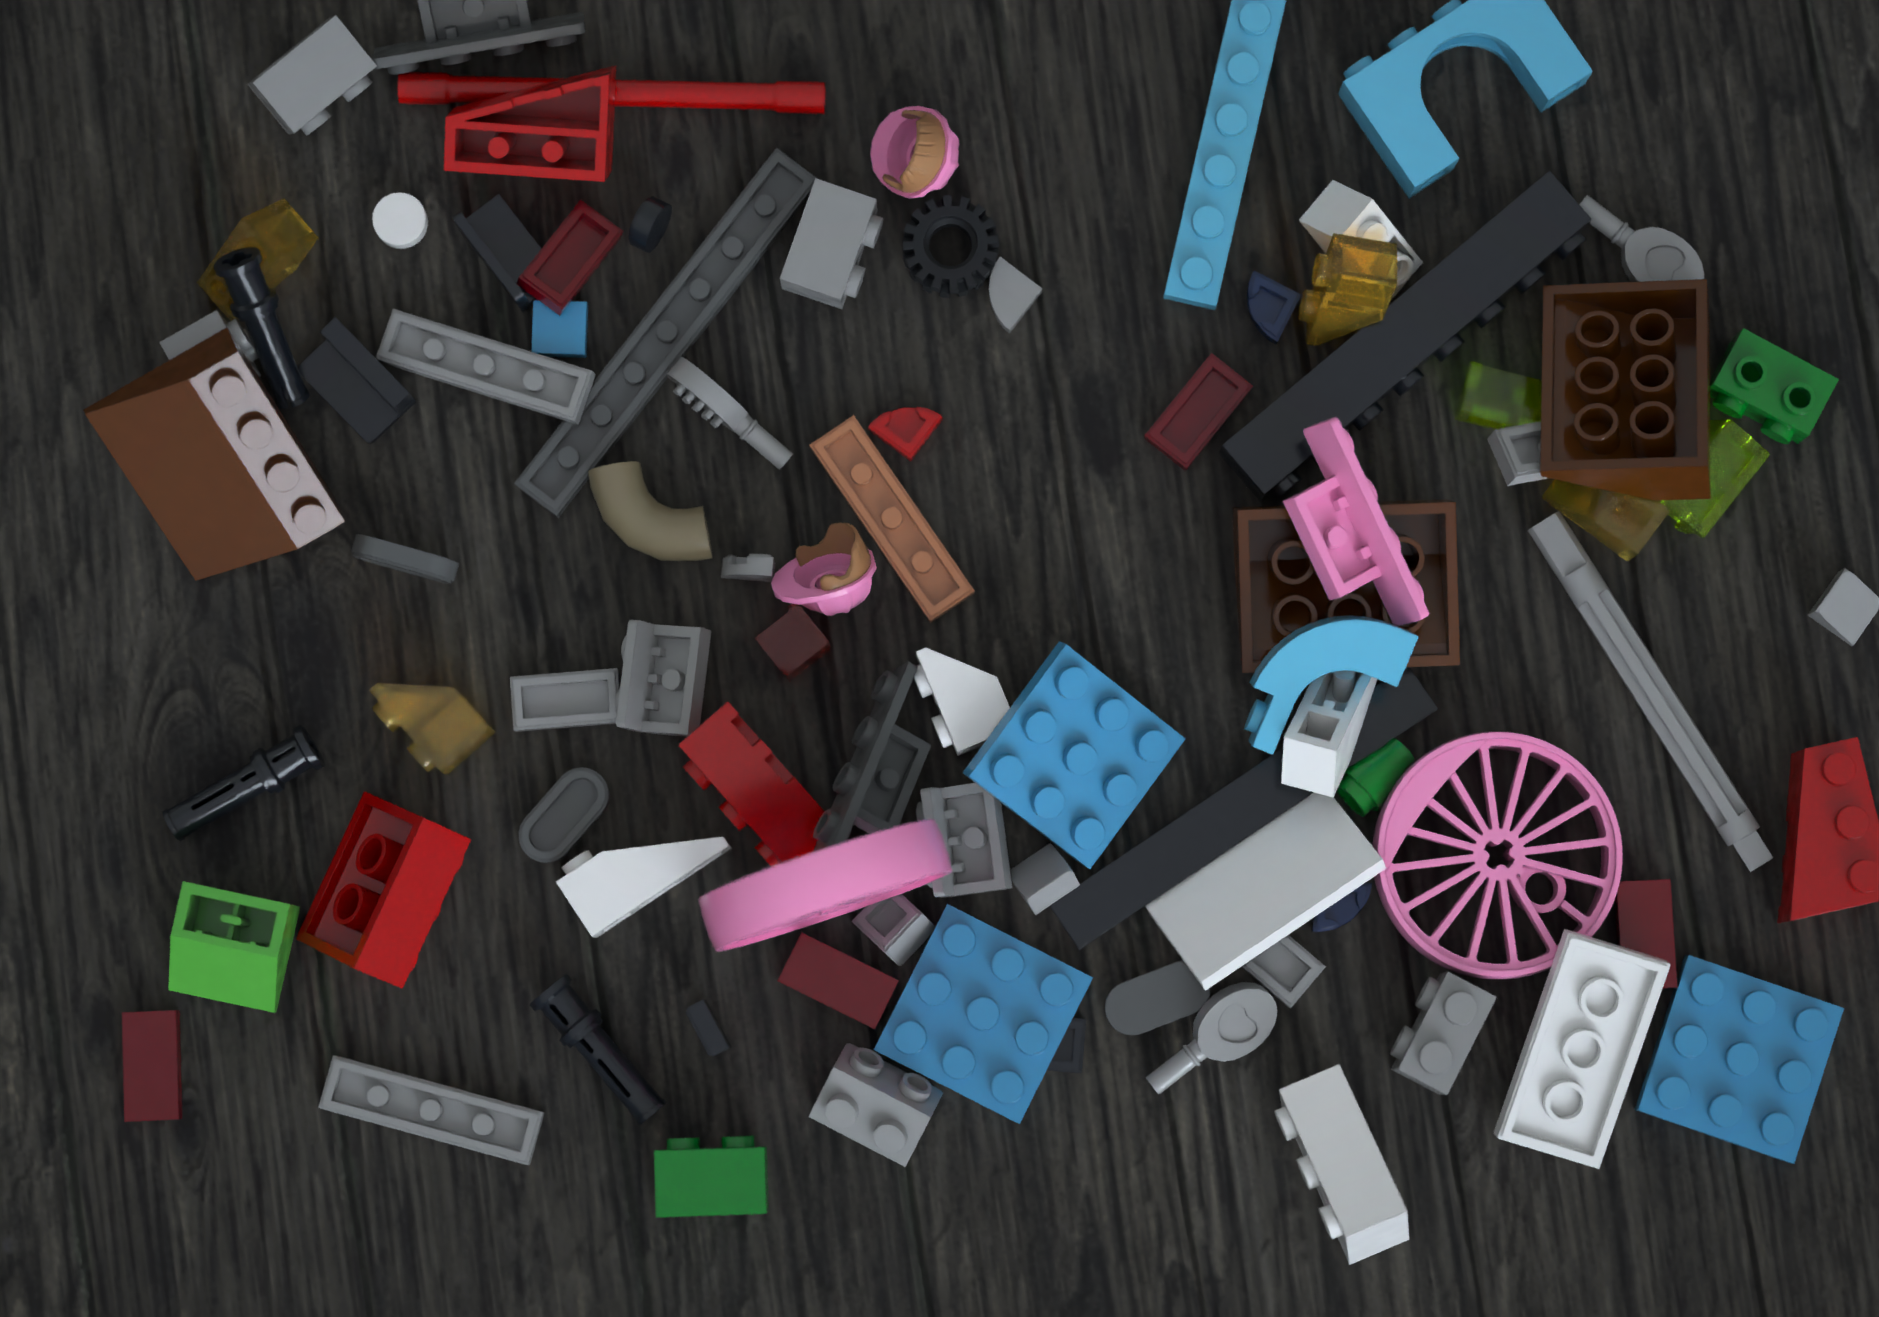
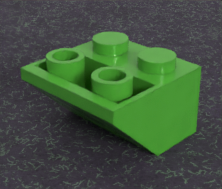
[168,881,300,1013]

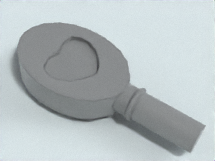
[1579,195,1705,282]
[667,357,793,470]
[1145,982,1278,1094]

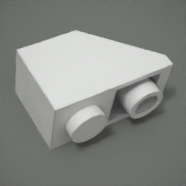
[1299,180,1423,302]
[914,648,1010,756]

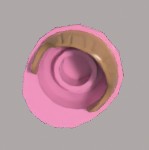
[870,106,959,199]
[771,523,877,616]

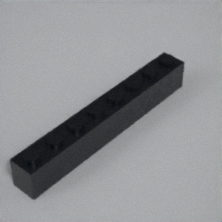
[1219,171,1592,502]

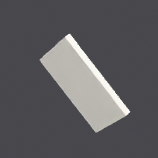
[1145,792,1386,991]
[1493,929,1671,1169]

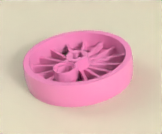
[1372,731,1623,980]
[699,819,952,952]

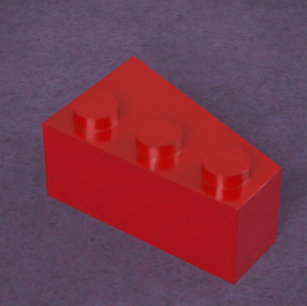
[444,65,616,182]
[678,701,825,867]
[1777,737,1879,923]

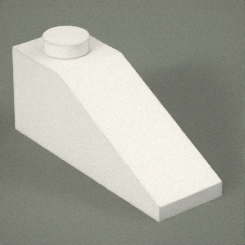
[1281,670,1377,797]
[556,837,732,938]

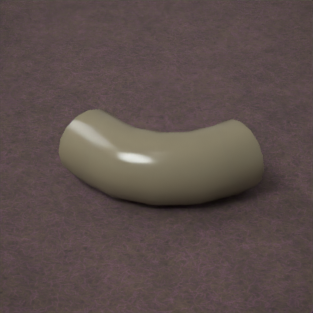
[588,461,713,561]

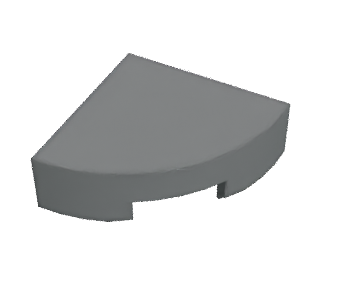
[989,257,1042,334]
[721,554,776,582]

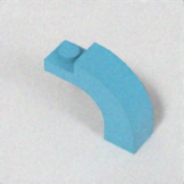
[1244,616,1419,755]

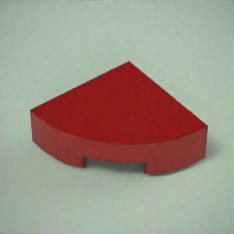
[868,407,943,461]

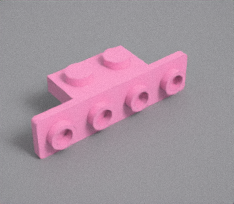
[1283,417,1429,626]

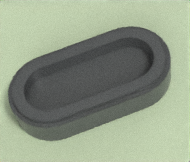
[350,534,459,584]
[519,767,610,863]
[1104,961,1210,1035]

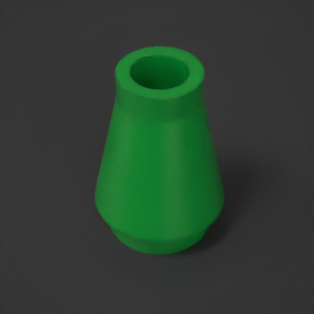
[1336,738,1415,817]

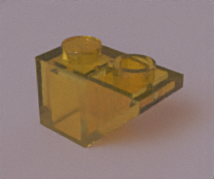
[197,198,319,321]
[1299,233,1397,346]
[1541,479,1670,562]
[369,683,496,775]

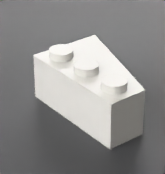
[1274,1064,1409,1265]

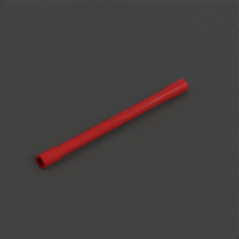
[398,72,826,114]

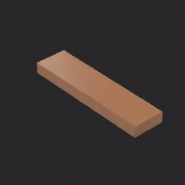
[809,415,975,623]

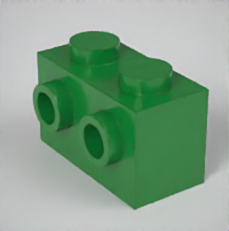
[1710,328,1839,444]
[654,1136,769,1217]

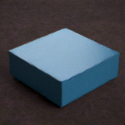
[531,300,588,358]

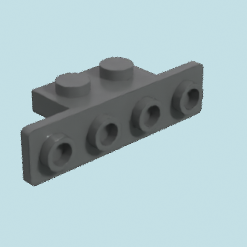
[372,0,586,74]
[813,661,931,853]

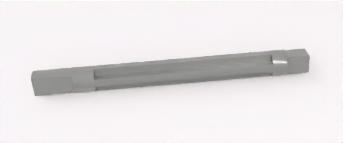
[1528,511,1773,872]

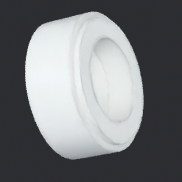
[372,192,428,249]

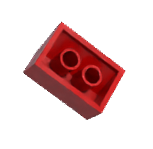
[296,791,471,989]

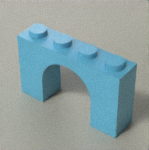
[1338,0,1593,198]

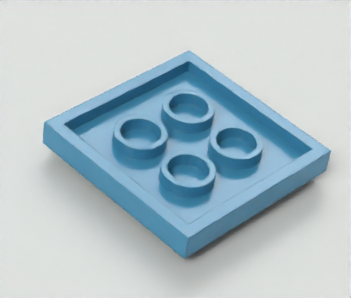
[962,641,1185,869]
[874,904,1093,1124]
[1635,955,1844,1164]

